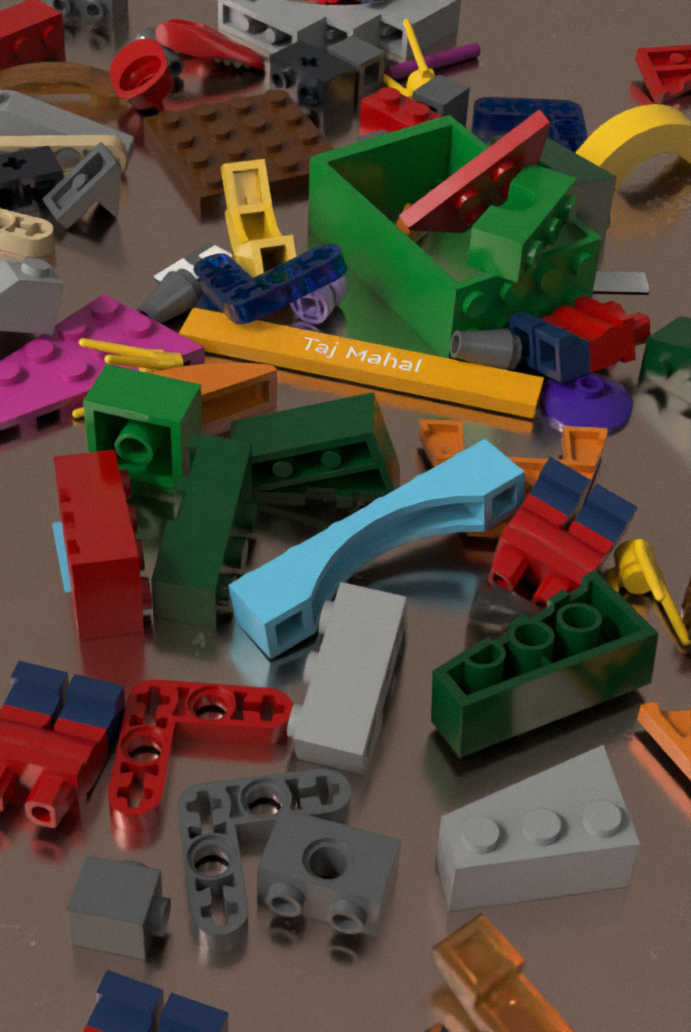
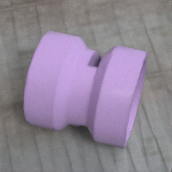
[289,264,349,324]

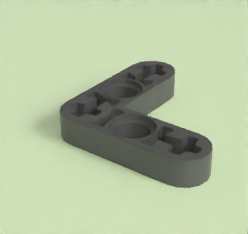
[177,769,351,952]

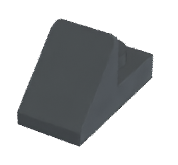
[42,142,122,229]

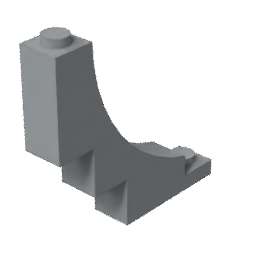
[218,0,461,59]

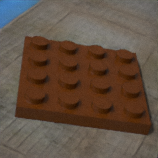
[143,89,334,211]

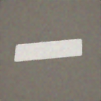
[593,271,650,293]

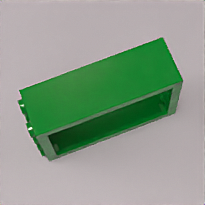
[308,115,603,360]

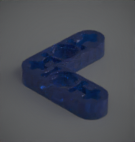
[472,97,588,153]
[193,244,347,324]

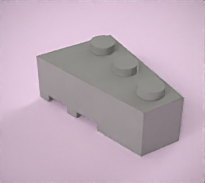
[287,582,408,775]
[435,745,640,912]

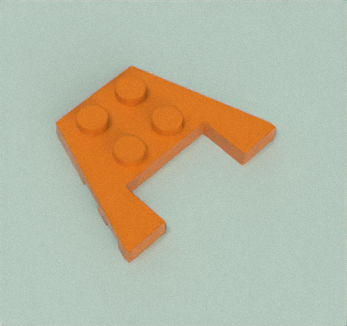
[418,419,608,538]

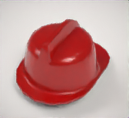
[109,38,174,112]

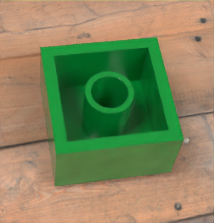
[83,364,202,498]

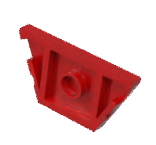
[399,109,551,234]

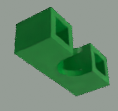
[467,163,579,283]

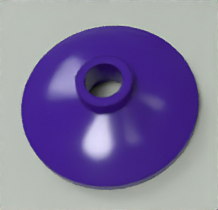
[540,372,633,433]

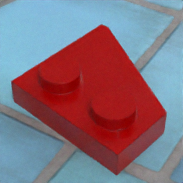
[635,45,691,105]

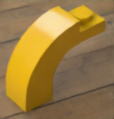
[575,104,691,190]
[220,159,300,287]

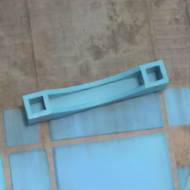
[228,439,525,660]

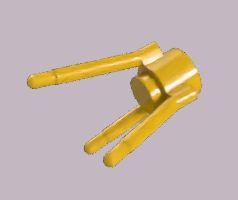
[383,18,436,99]
[72,338,184,418]
[605,539,691,646]

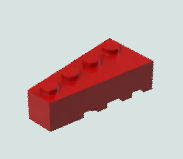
[53,450,152,641]

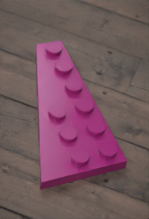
[0,294,205,431]

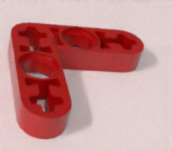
[108,679,293,833]

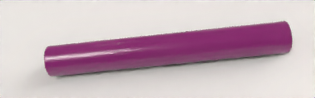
[384,42,481,80]

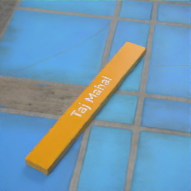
[179,307,544,419]

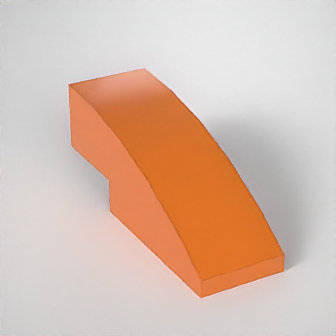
[149,363,277,432]

